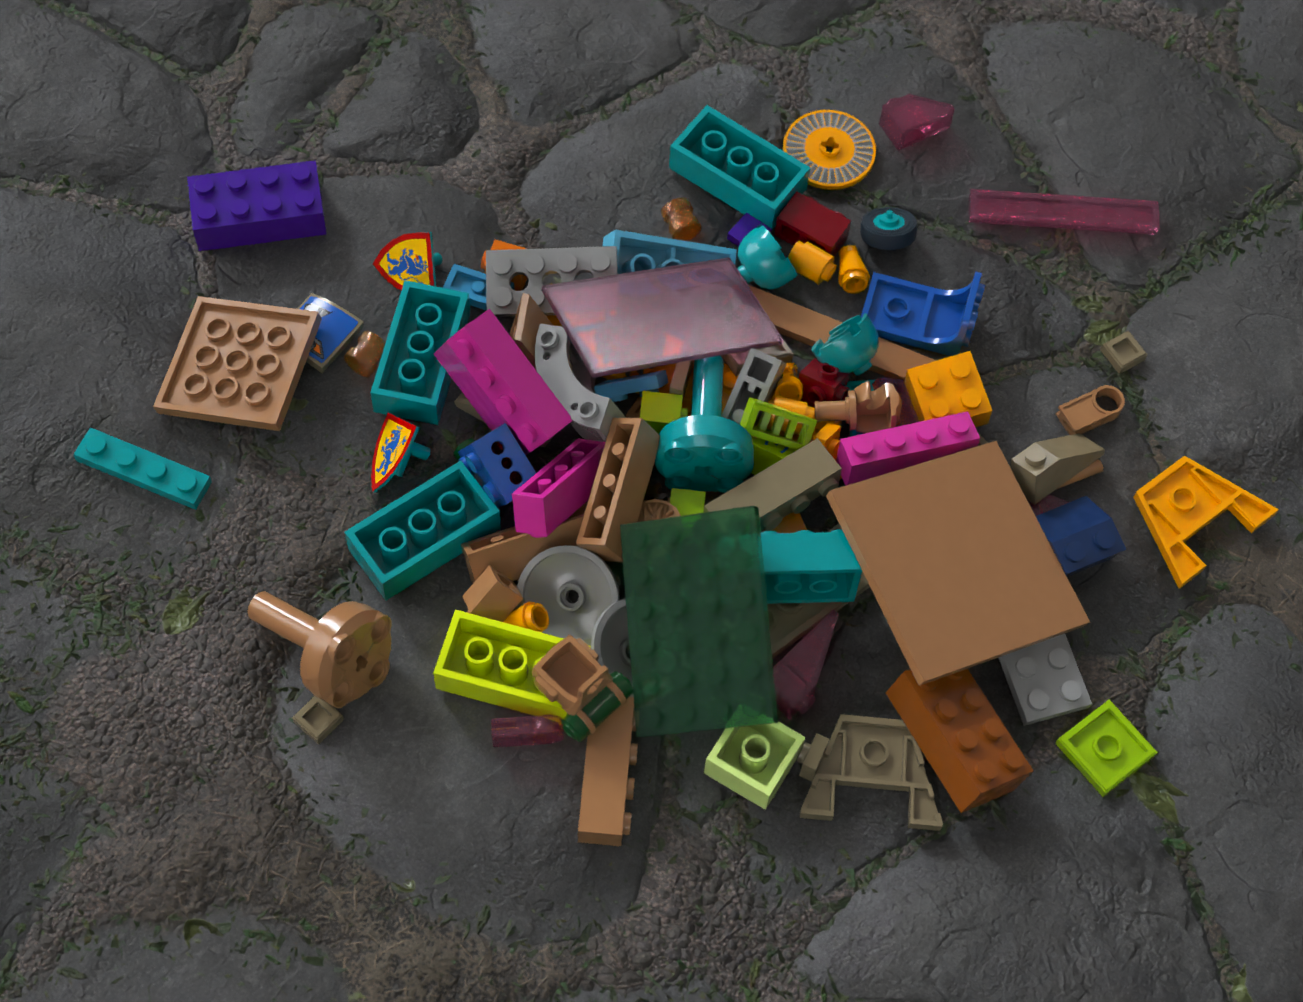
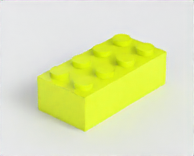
[433,609,591,723]

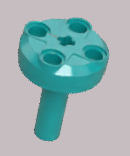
[655,355,754,493]

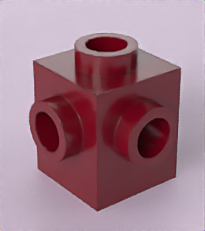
[798,358,850,408]

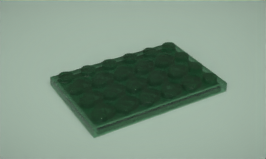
[620,505,778,738]

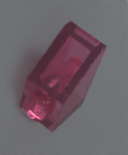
[879,94,955,150]

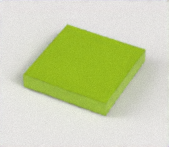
[1055,699,1158,797]

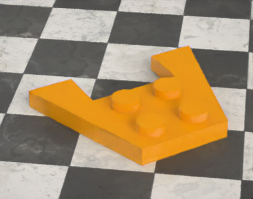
[1133,455,1279,589]

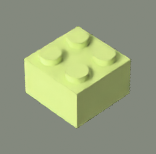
[704,701,806,810]

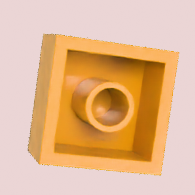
[904,351,993,427]

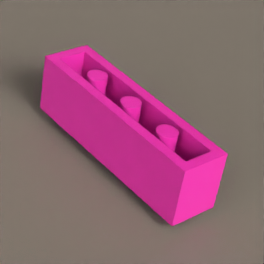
[836,411,980,486]
[512,438,605,538]

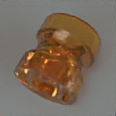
[661,198,702,241]
[344,331,386,377]

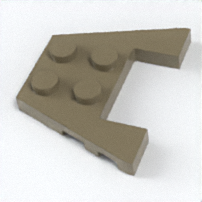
[800,714,943,831]

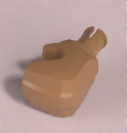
[815,381,902,434]

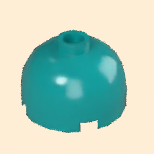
[737,224,798,290]
[811,313,879,376]

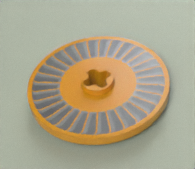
[783,110,876,190]

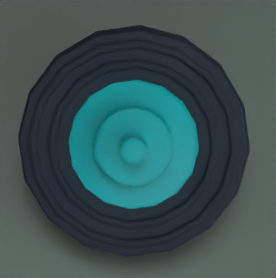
[860,207,918,250]

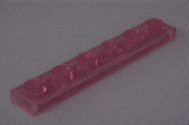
[969,189,1160,235]

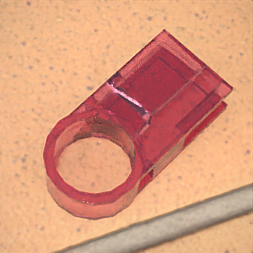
[491,715,564,747]

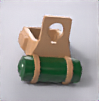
[532,634,634,742]

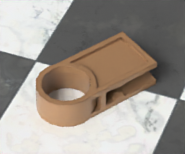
[1055,385,1125,435]

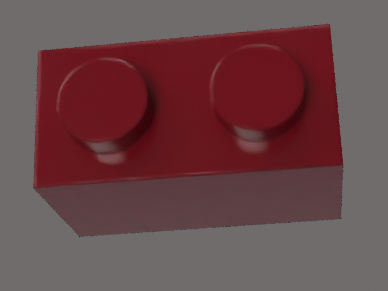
[774,191,851,257]

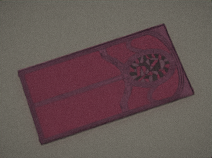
[541,257,784,378]

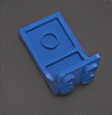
[861,271,985,356]

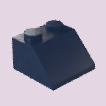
[1036,496,1126,577]

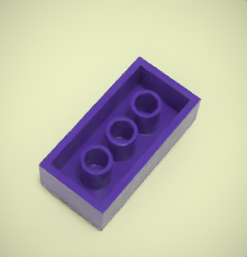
[187,160,327,251]

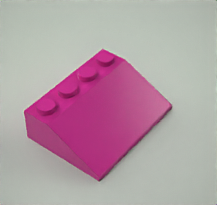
[434,309,573,455]

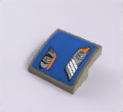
[297,293,364,373]

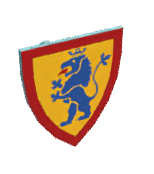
[373,232,442,291]
[371,412,431,493]

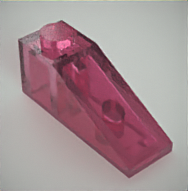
[759,609,838,719]

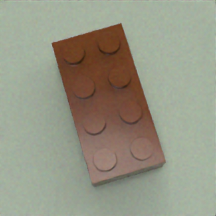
[886,669,1033,813]

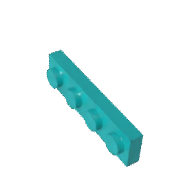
[73,427,212,510]

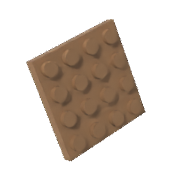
[153,296,322,431]

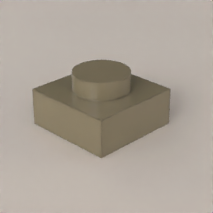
[797,733,829,782]

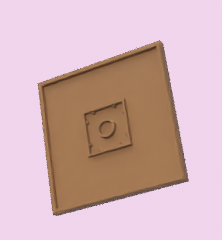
[826,441,1090,686]

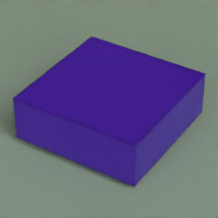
[727,212,772,247]

